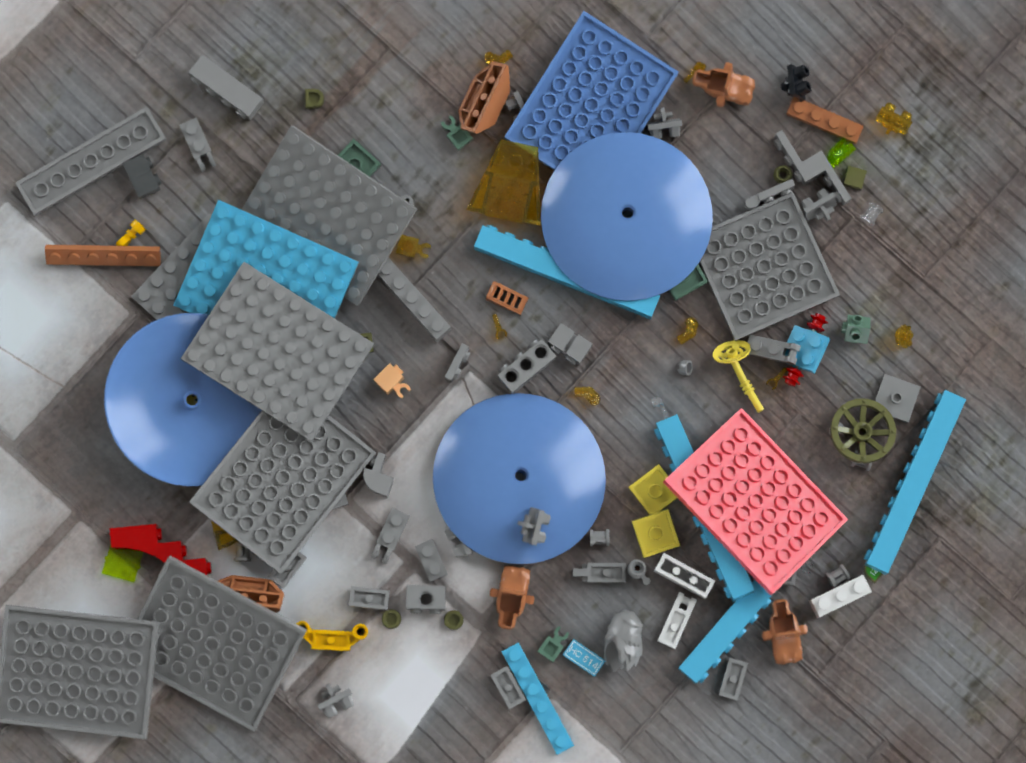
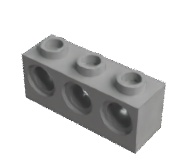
[498,339,557,394]

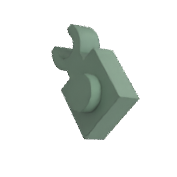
[441,115,473,151]
[537,626,569,662]

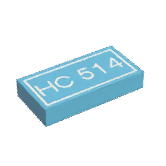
[563,639,605,677]

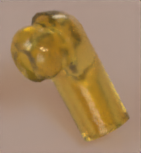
[484,49,513,65]
[677,317,698,345]
[574,387,601,406]

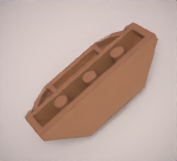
[458,61,510,134]
[218,575,284,613]

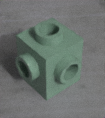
[841,315,870,344]

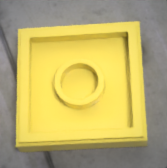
[628,464,677,515]
[631,509,680,558]

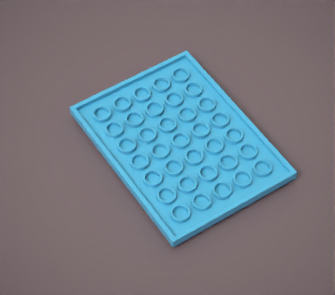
[173,200,359,318]

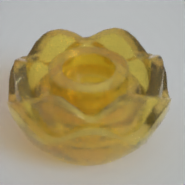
[895,324,914,348]

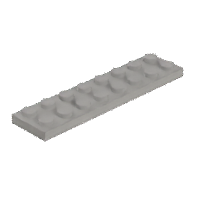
[15,107,167,216]

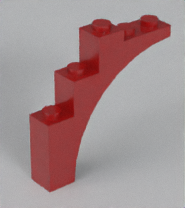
[110,524,212,576]

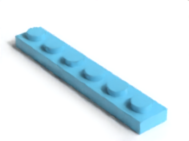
[502,642,574,755]

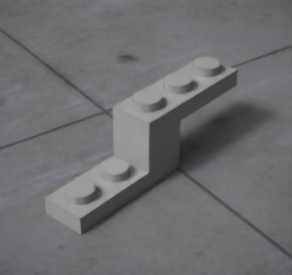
[774,130,852,206]

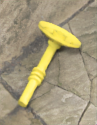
[713,340,764,413]

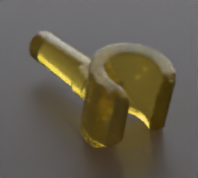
[683,62,706,83]
[492,314,507,340]
[766,367,787,390]

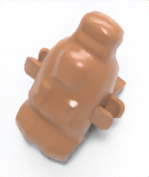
[692,62,755,107]
[490,565,534,630]
[762,599,808,665]

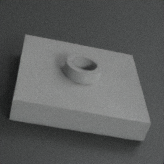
[872,374,921,423]

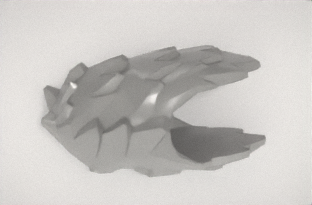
[604,609,643,672]

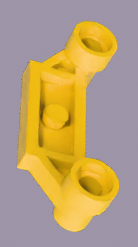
[296,621,368,651]

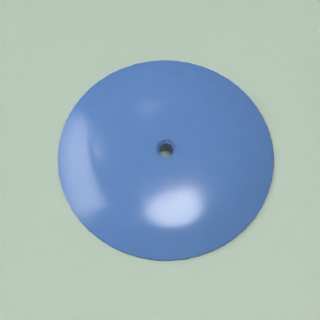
[541,132,713,301]
[104,313,262,486]
[433,393,606,564]

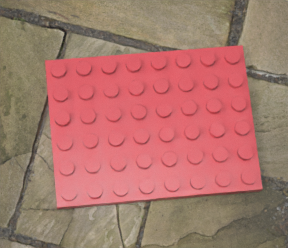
[663,408,848,596]

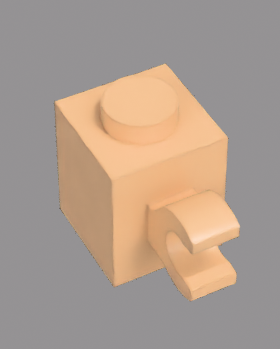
[373,363,411,398]

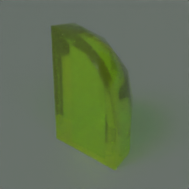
[827,138,856,169]

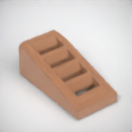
[486,281,528,315]

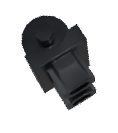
[781,64,812,102]

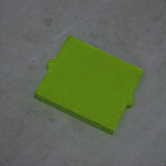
[102,544,144,583]

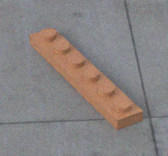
[45,245,161,266]

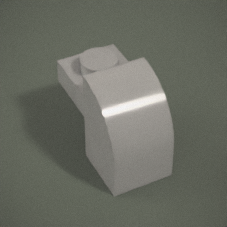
[363,452,394,498]

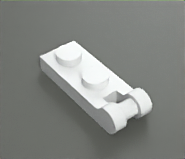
[657,592,697,649]

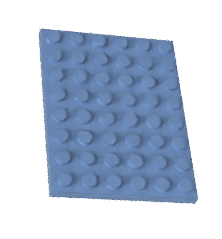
[504,11,679,170]

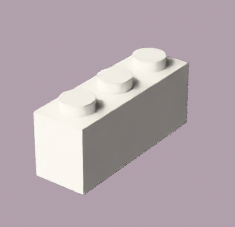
[654,553,715,599]
[809,575,872,618]

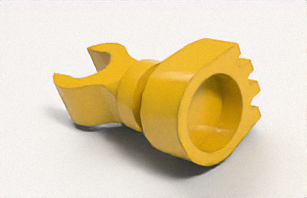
[115,219,147,246]

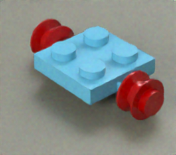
[783,313,830,387]

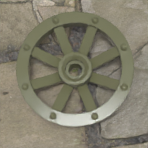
[830,398,896,463]

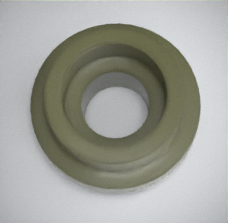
[773,165,793,184]

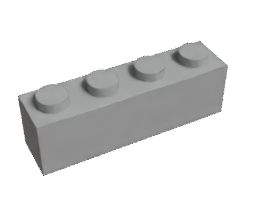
[188,55,264,121]

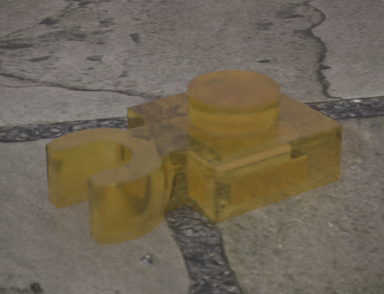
[396,235,431,259]

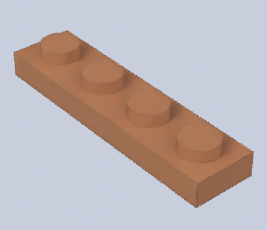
[786,97,864,145]

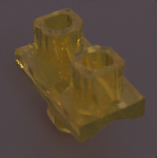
[875,102,912,135]

